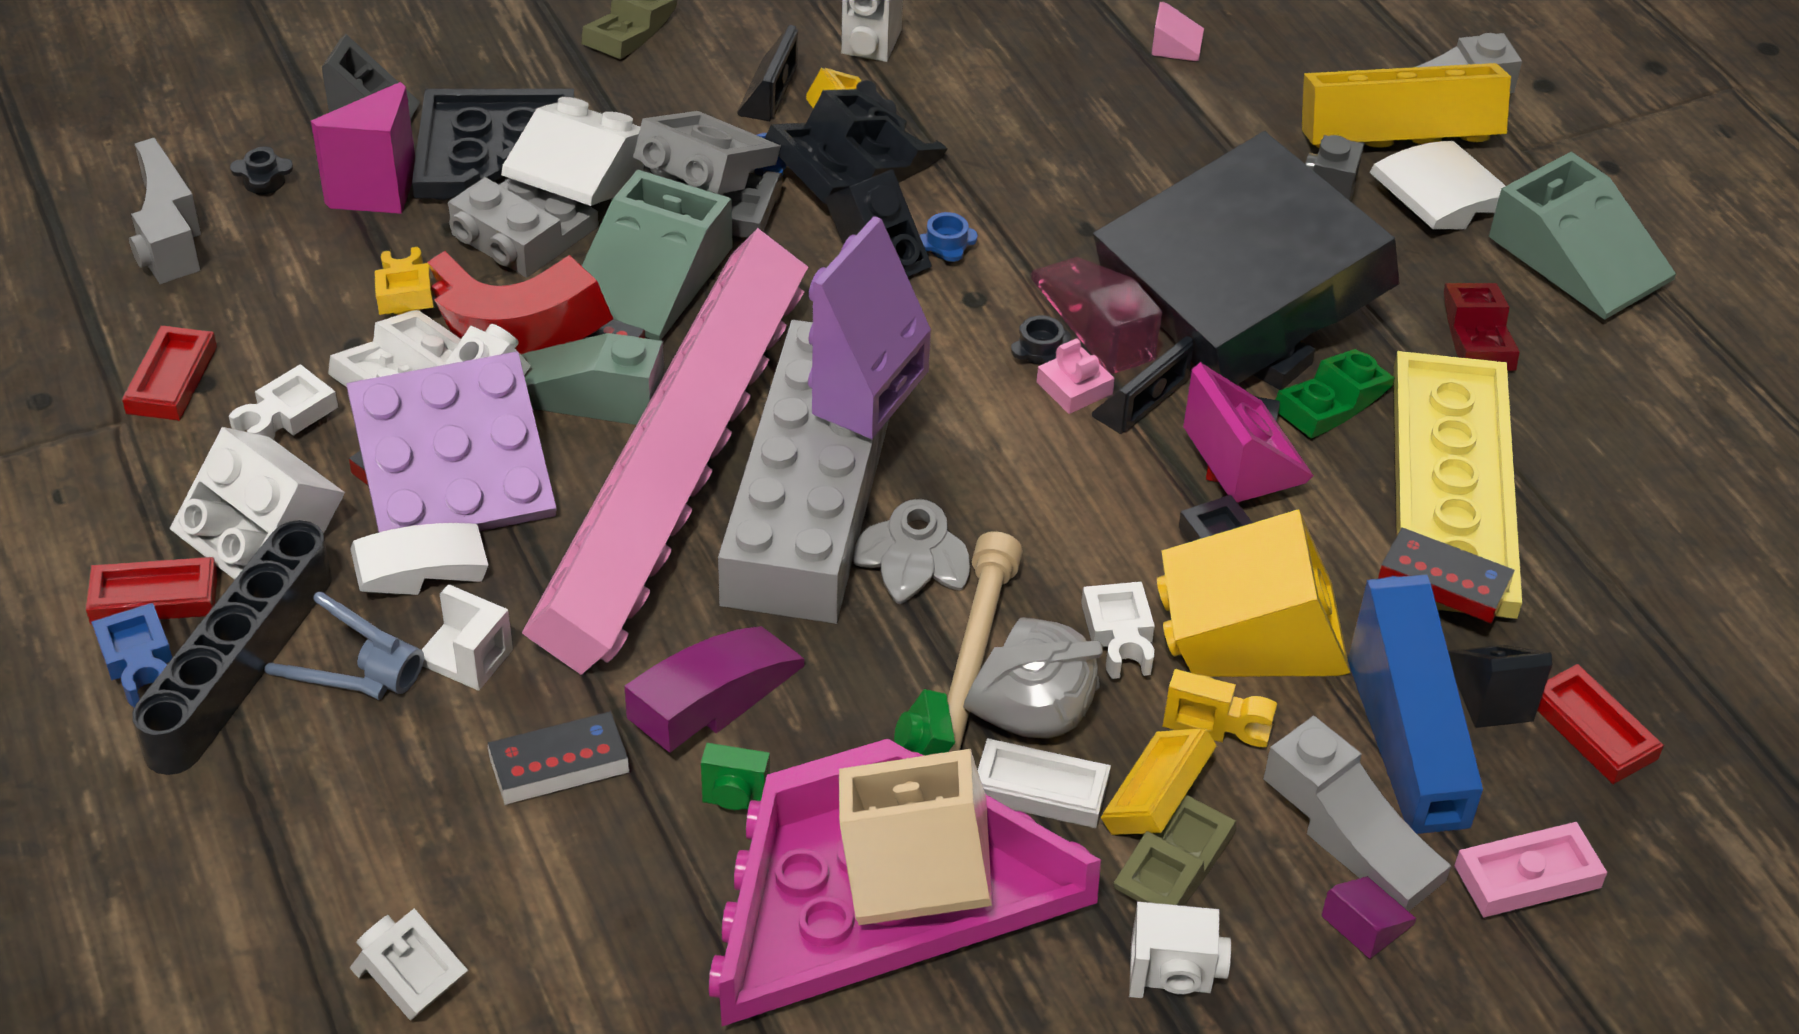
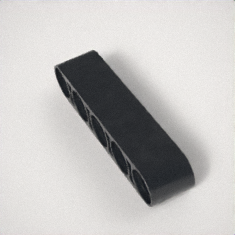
[132,520,331,775]

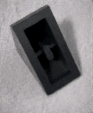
[1448,645,1552,728]

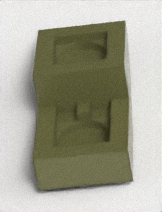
[581,0,677,59]
[1113,795,1236,906]

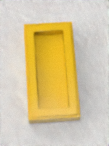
[1101,728,1217,835]

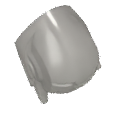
[963,617,1103,739]

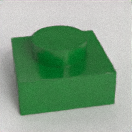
[894,689,955,756]
[701,743,770,810]

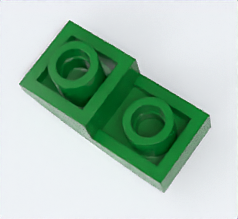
[1275,349,1395,439]

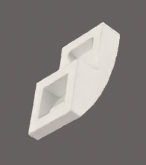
[350,523,488,595]

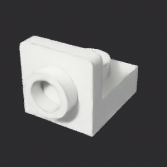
[350,908,468,1021]

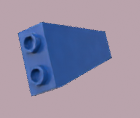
[1348,574,1483,834]

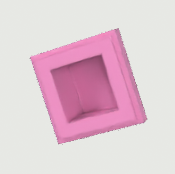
[1152,2,1204,61]

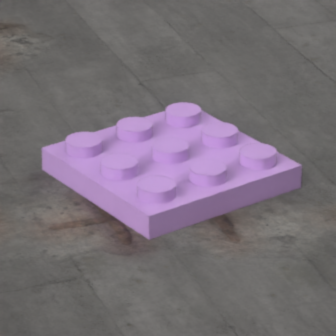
[346,351,556,533]

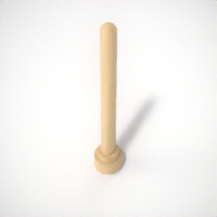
[947,532,1023,752]

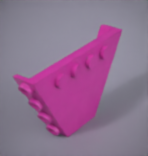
[709,739,1101,1026]

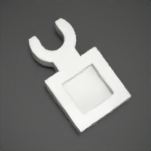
[229,364,338,439]
[1081,582,1155,679]

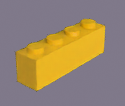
[1302,63,1511,148]

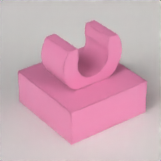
[1037,338,1115,414]

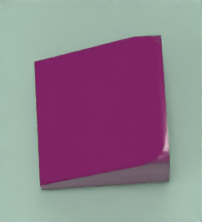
[1321,876,1416,959]

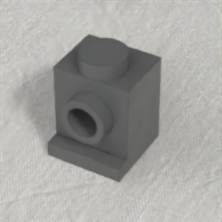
[1306,135,1364,201]

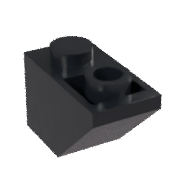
[824,169,932,277]

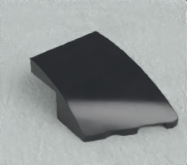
[764,89,948,204]

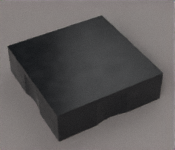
[1093,131,1400,385]

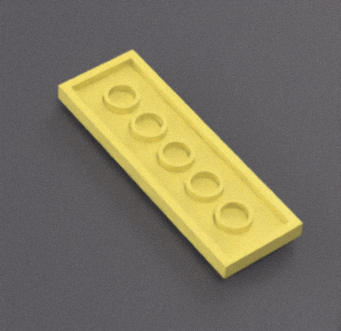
[1394,351,1522,619]

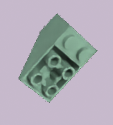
[1489,151,1676,319]
[582,169,732,341]

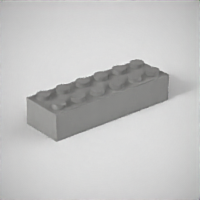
[718,320,889,624]

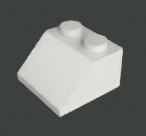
[501,97,644,206]

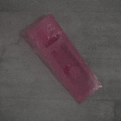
[1031,257,1162,374]

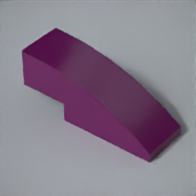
[624,626,804,753]

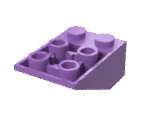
[808,216,931,439]

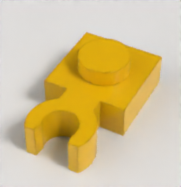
[375,247,434,315]
[1162,669,1277,747]

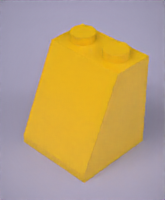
[1157,509,1350,677]

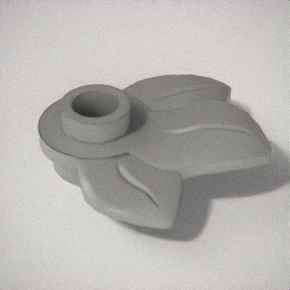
[853,499,970,604]

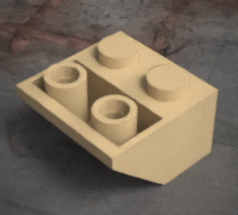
[839,749,992,925]

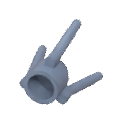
[265,592,424,700]

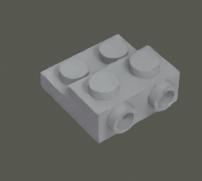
[633,111,781,196]
[448,177,599,278]

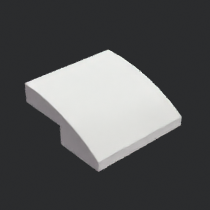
[1370,141,1505,229]
[328,310,461,387]

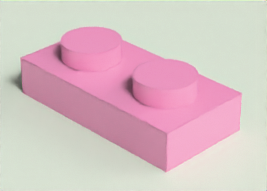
[1454,822,1607,918]

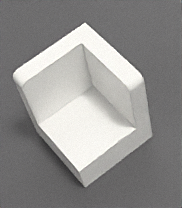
[422,585,513,691]

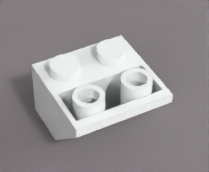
[170,427,345,579]

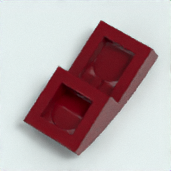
[1444,283,1520,371]

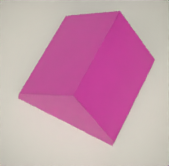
[311,82,416,214]
[1183,362,1314,502]

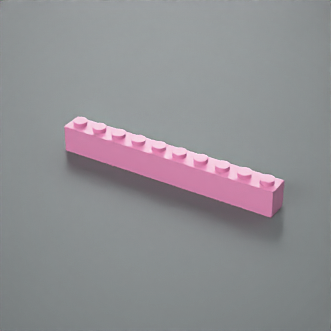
[522,228,808,675]

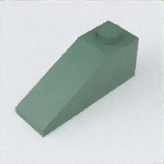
[521,333,664,425]

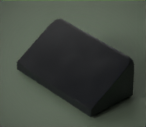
[737,25,798,122]
[1092,336,1194,434]

